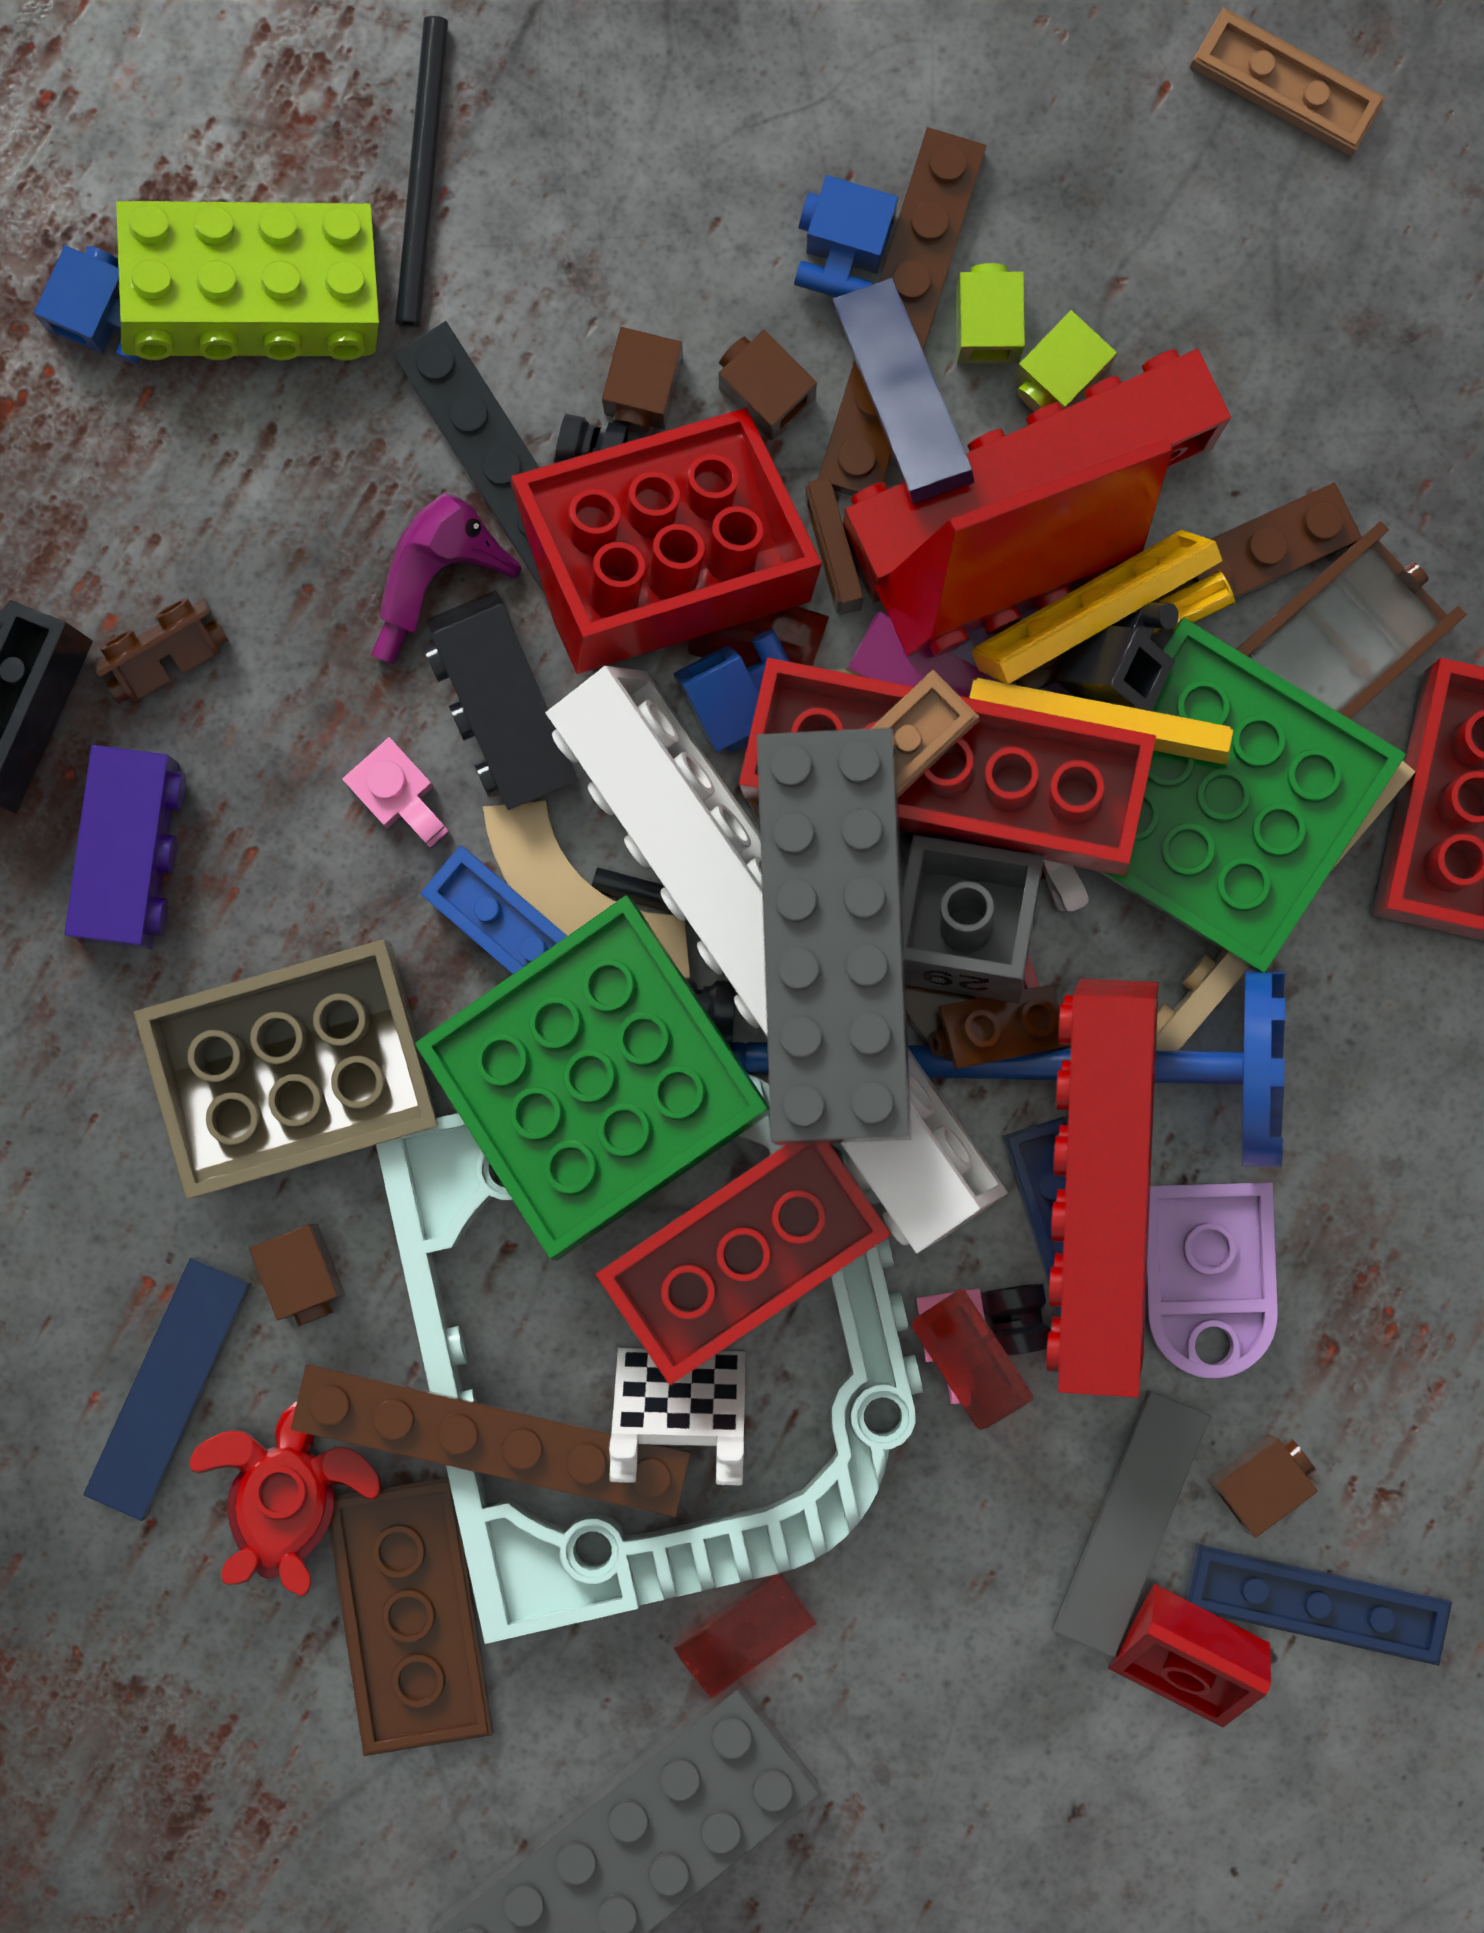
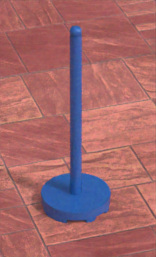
[729,971,1285,1167]

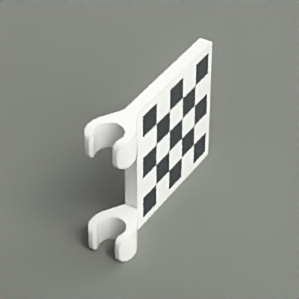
[609,1348,746,1485]

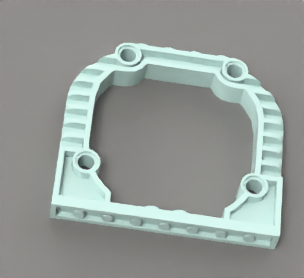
[376,1074,923,1644]

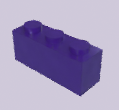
[64,745,186,950]

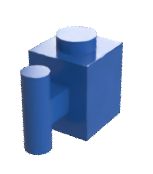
[794,175,898,298]
[34,245,141,365]
[673,629,790,753]

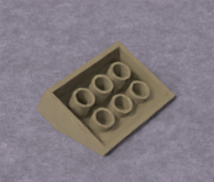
[133,939,438,1199]

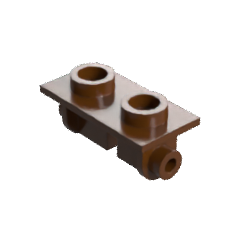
[95,598,229,704]
[929,984,1070,1069]

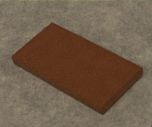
[329,1476,494,1756]

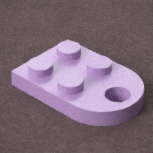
[1145,1183,1278,1378]

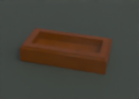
[805,476,863,615]

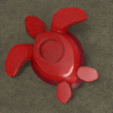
[190,1402,381,1597]

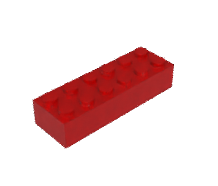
[843,348,1232,603]
[739,657,1156,877]
[1046,978,1159,1398]

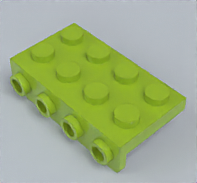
[116,201,379,360]

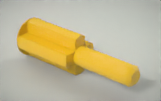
[1152,569,1236,635]

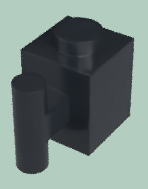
[1055,602,1178,711]

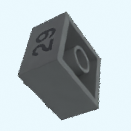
[902,835,1043,1004]

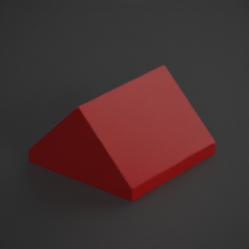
[1108,1584,1271,1727]

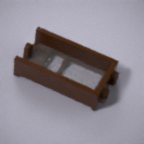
[1236,521,1467,719]

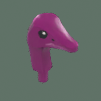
[371,493,522,665]

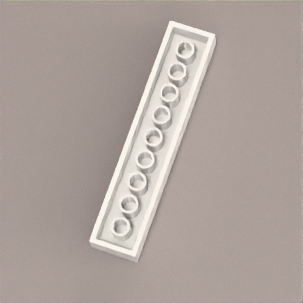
[545,666,1009,1254]

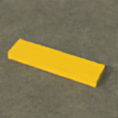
[971,529,1223,684]
[969,678,1233,765]

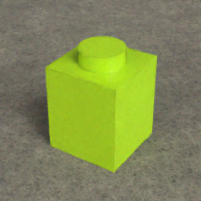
[956,263,1025,364]
[1014,310,1117,412]

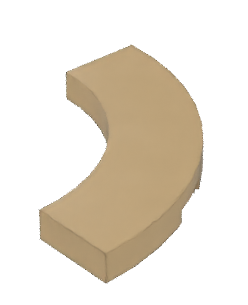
[483,801,690,978]

